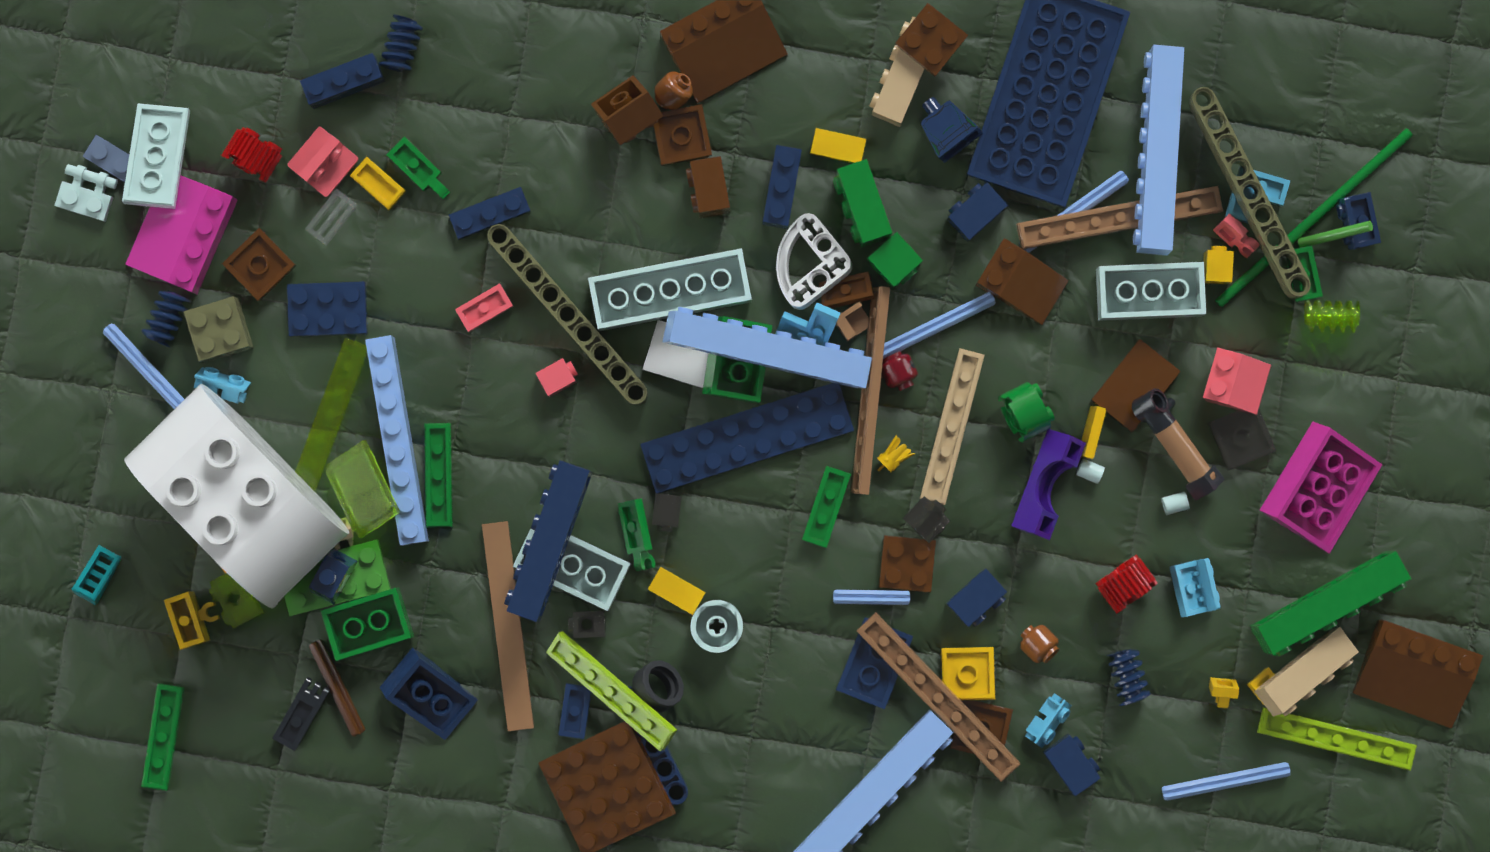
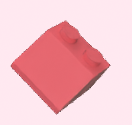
[1203,348,1271,415]

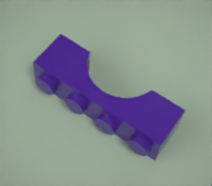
[1012,429,1086,540]

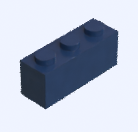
[300,53,386,109]
[763,145,802,229]

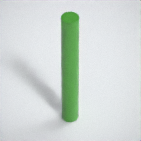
[1298,221,1373,248]

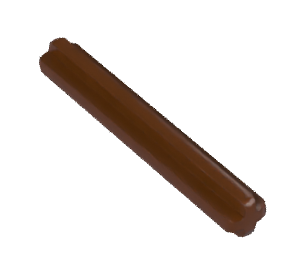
[309,639,365,736]

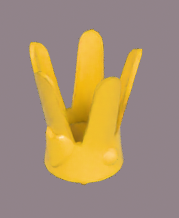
[877,435,915,472]

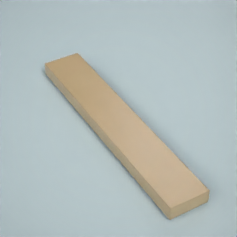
[920,348,985,505]

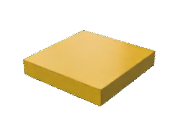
[941,647,995,701]

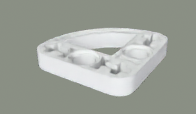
[776,213,852,310]

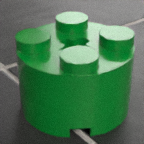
[998,382,1055,442]

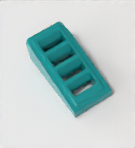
[72,545,122,605]

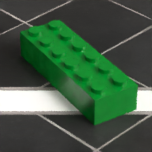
[1250,551,1412,657]

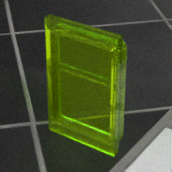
[326,440,400,538]

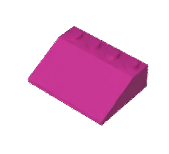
[125,175,238,294]
[1260,422,1382,554]

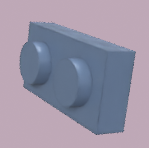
[83,135,129,182]

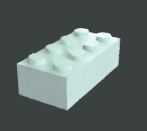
[1096,262,1206,321]
[513,529,631,611]

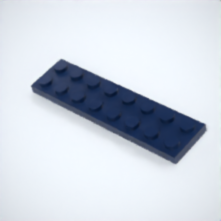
[641,383,854,494]

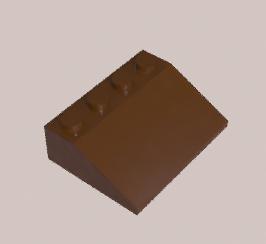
[660,0,788,104]
[1352,620,1483,728]

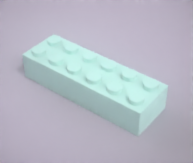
[588,248,752,331]

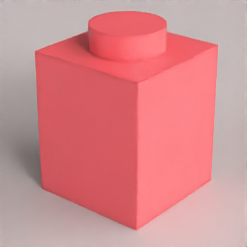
[536,358,578,397]

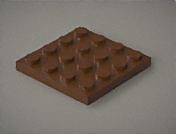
[538,721,676,852]

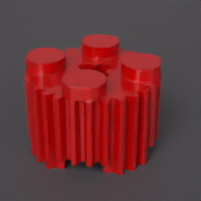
[221,127,282,183]
[1095,554,1158,614]

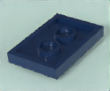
[287,281,368,337]
[836,617,913,709]

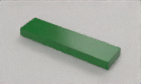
[424,423,453,527]
[141,683,185,791]

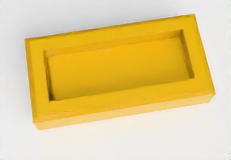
[810,128,866,163]
[350,157,406,210]
[1081,406,1106,459]
[648,567,706,615]

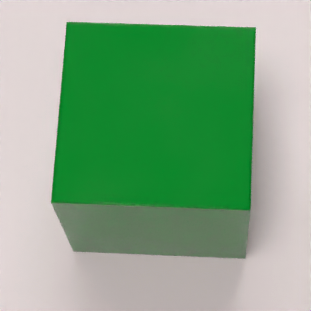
[866,232,923,290]

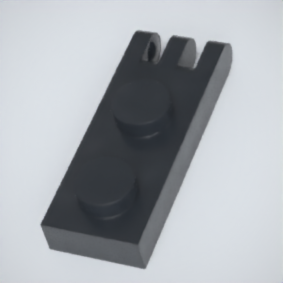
[272,677,330,751]

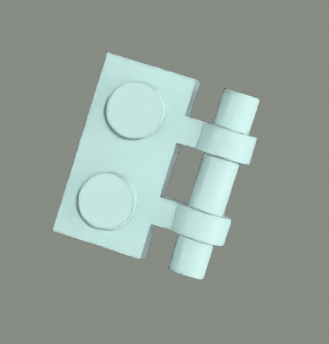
[54,164,118,222]

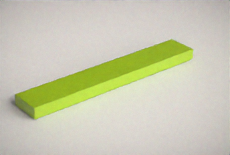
[546,631,677,752]
[1257,707,1417,771]

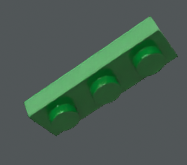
[802,466,851,548]

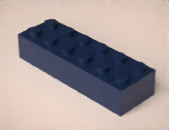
[504,460,593,622]

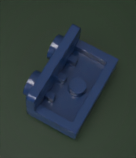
[1336,192,1381,250]

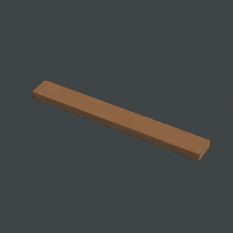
[1016,186,1223,249]
[851,286,890,495]
[482,521,534,731]
[857,612,1020,782]

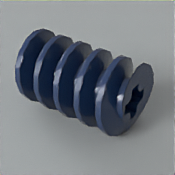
[379,15,423,72]
[141,290,192,348]
[1106,649,1151,706]

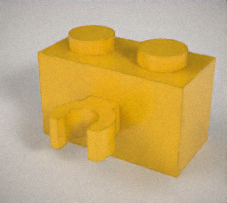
[164,591,220,650]

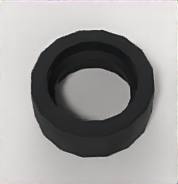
[632,660,684,713]

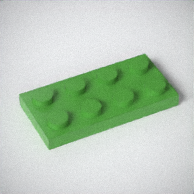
[284,539,391,616]

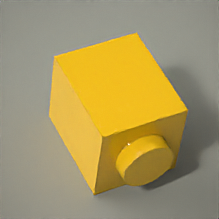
[1204,246,1234,285]

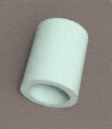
[1076,458,1105,484]
[1161,492,1190,515]

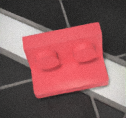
[288,126,359,197]

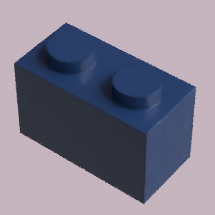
[947,183,1008,242]
[946,568,1007,627]
[1043,734,1101,796]

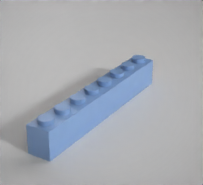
[1133,45,1184,255]
[662,307,872,388]
[365,335,429,546]
[793,710,953,852]

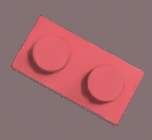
[455,283,514,332]

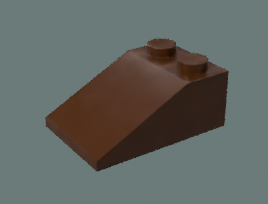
[976,238,1069,325]

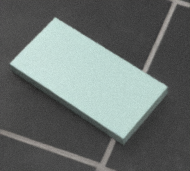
[122,104,190,209]

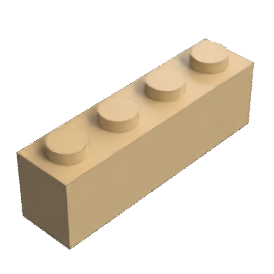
[869,17,924,127]
[1254,627,1359,716]

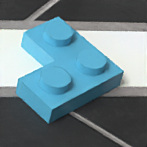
[1225,166,1290,224]
[775,303,840,346]

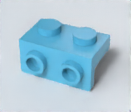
[1169,558,1220,617]

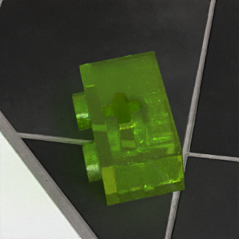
[209,573,265,628]

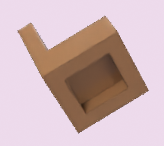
[836,302,869,342]

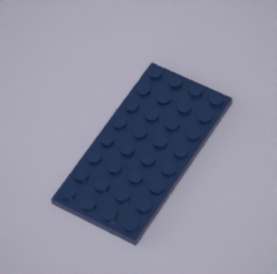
[966,0,1130,208]

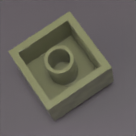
[184,296,254,363]

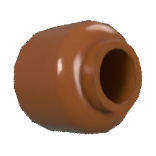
[655,71,693,110]
[1020,625,1059,663]

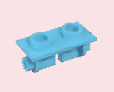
[194,367,251,404]
[1025,693,1072,748]

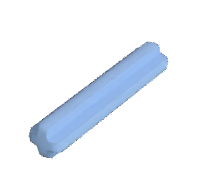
[833,590,910,605]

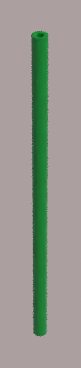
[1215,128,1413,308]

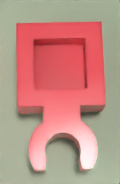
[1213,213,1260,258]

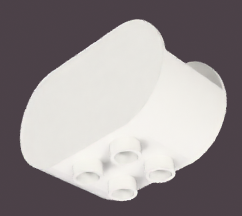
[124,384,349,608]

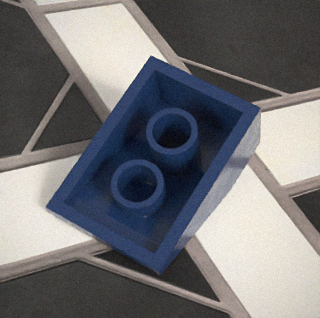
[380,647,478,740]

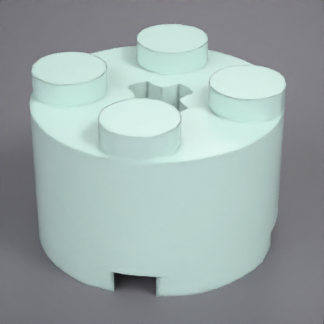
[690,600,743,653]

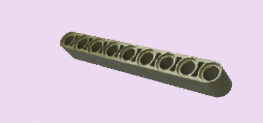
[1188,87,1311,299]
[487,224,648,405]

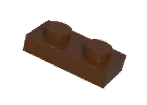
[819,271,875,309]

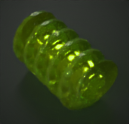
[1304,300,1360,333]

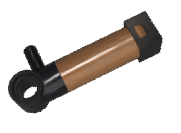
[1132,388,1225,501]

